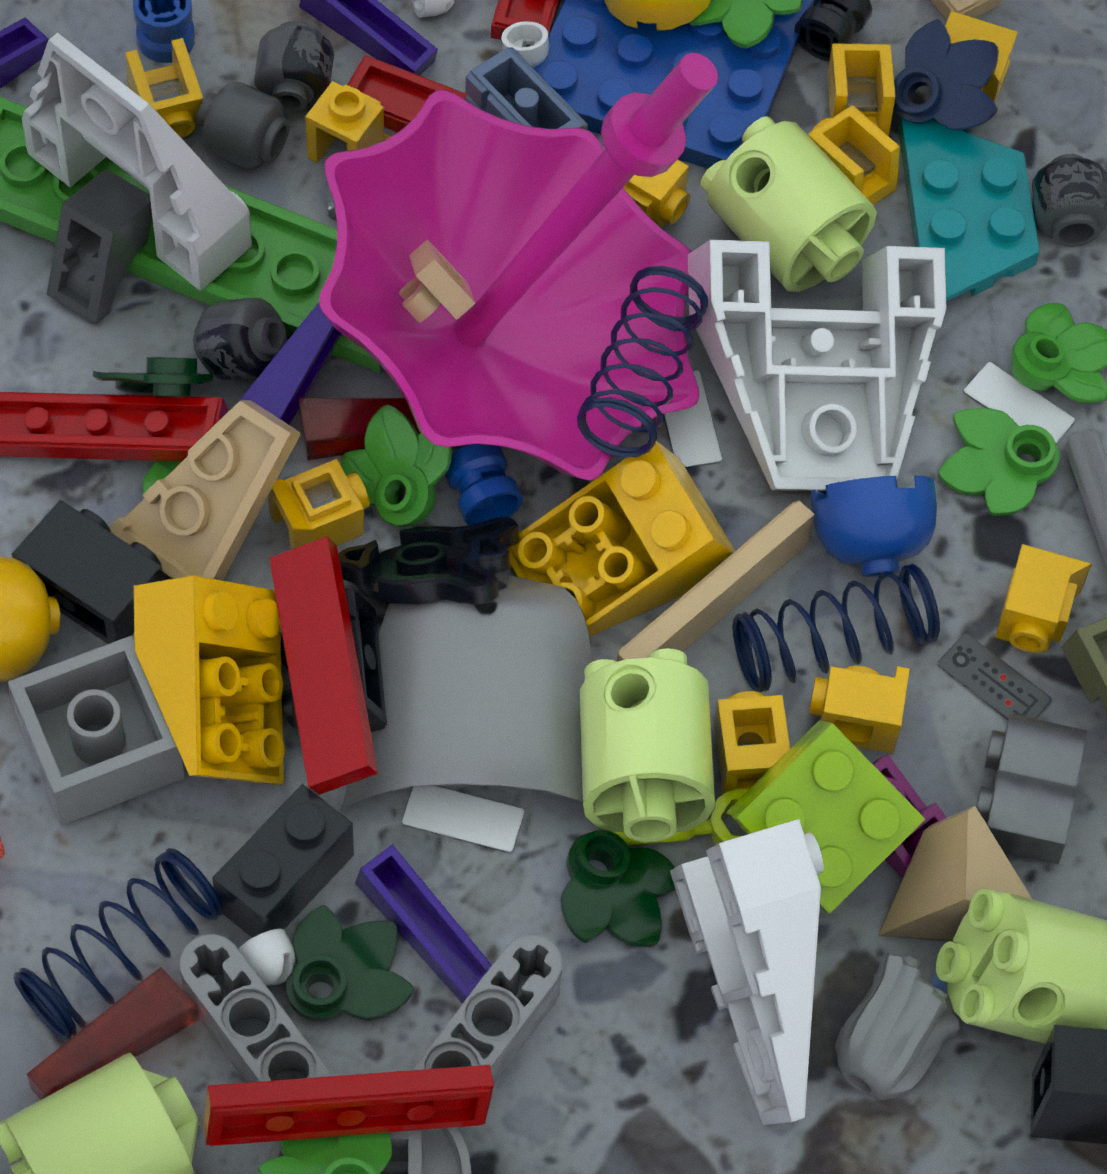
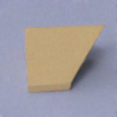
[878,806,1033,941]

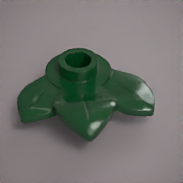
[93,357,213,396]
[560,830,676,947]
[286,905,414,1021]

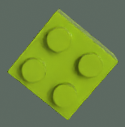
[726,720,925,914]

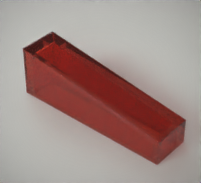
[298,398,421,460]
[27,967,199,1100]

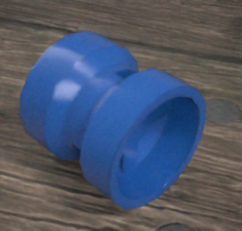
[133,0,195,63]
[444,444,523,525]

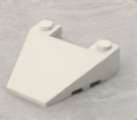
[22,32,252,291]
[688,240,946,491]
[670,819,824,1125]

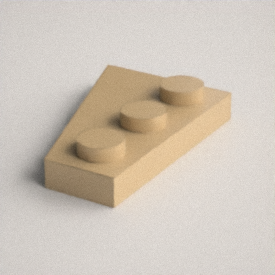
[109,400,301,581]

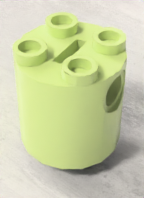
[700,116,877,292]
[580,648,715,842]
[936,888,1107,1044]
[0,1052,200,1174]

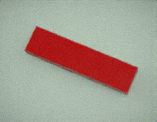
[0,392,228,462]
[269,536,378,795]
[203,1065,494,1146]

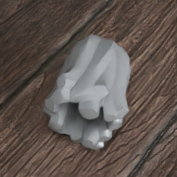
[835,953,960,1100]

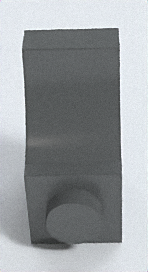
[47,169,152,324]

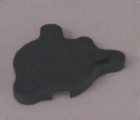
[338,517,520,604]

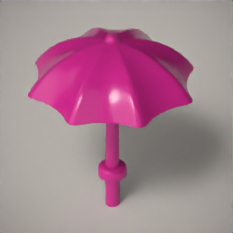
[319,53,718,481]

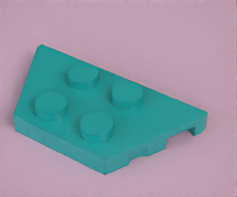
[898,116,1040,302]

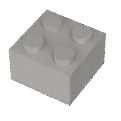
[8,635,185,826]

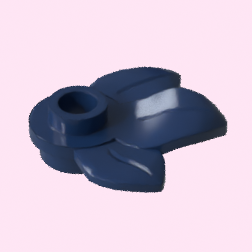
[894,19,999,131]

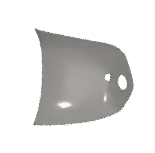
[341,574,593,810]

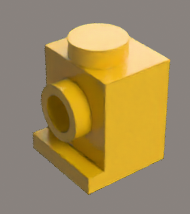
[809,666,910,754]
[714,691,790,795]

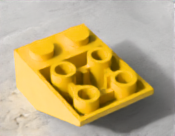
[507,441,735,637]
[134,575,285,785]

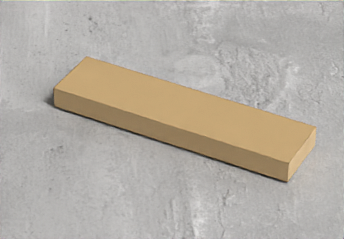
[617,500,815,662]

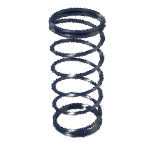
[577,266,708,457]
[732,563,940,693]
[13,848,223,1041]

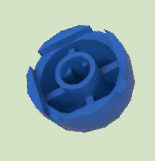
[810,476,937,577]

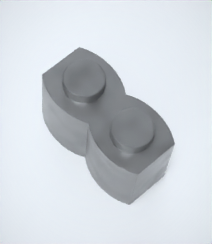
[976,713,1087,865]

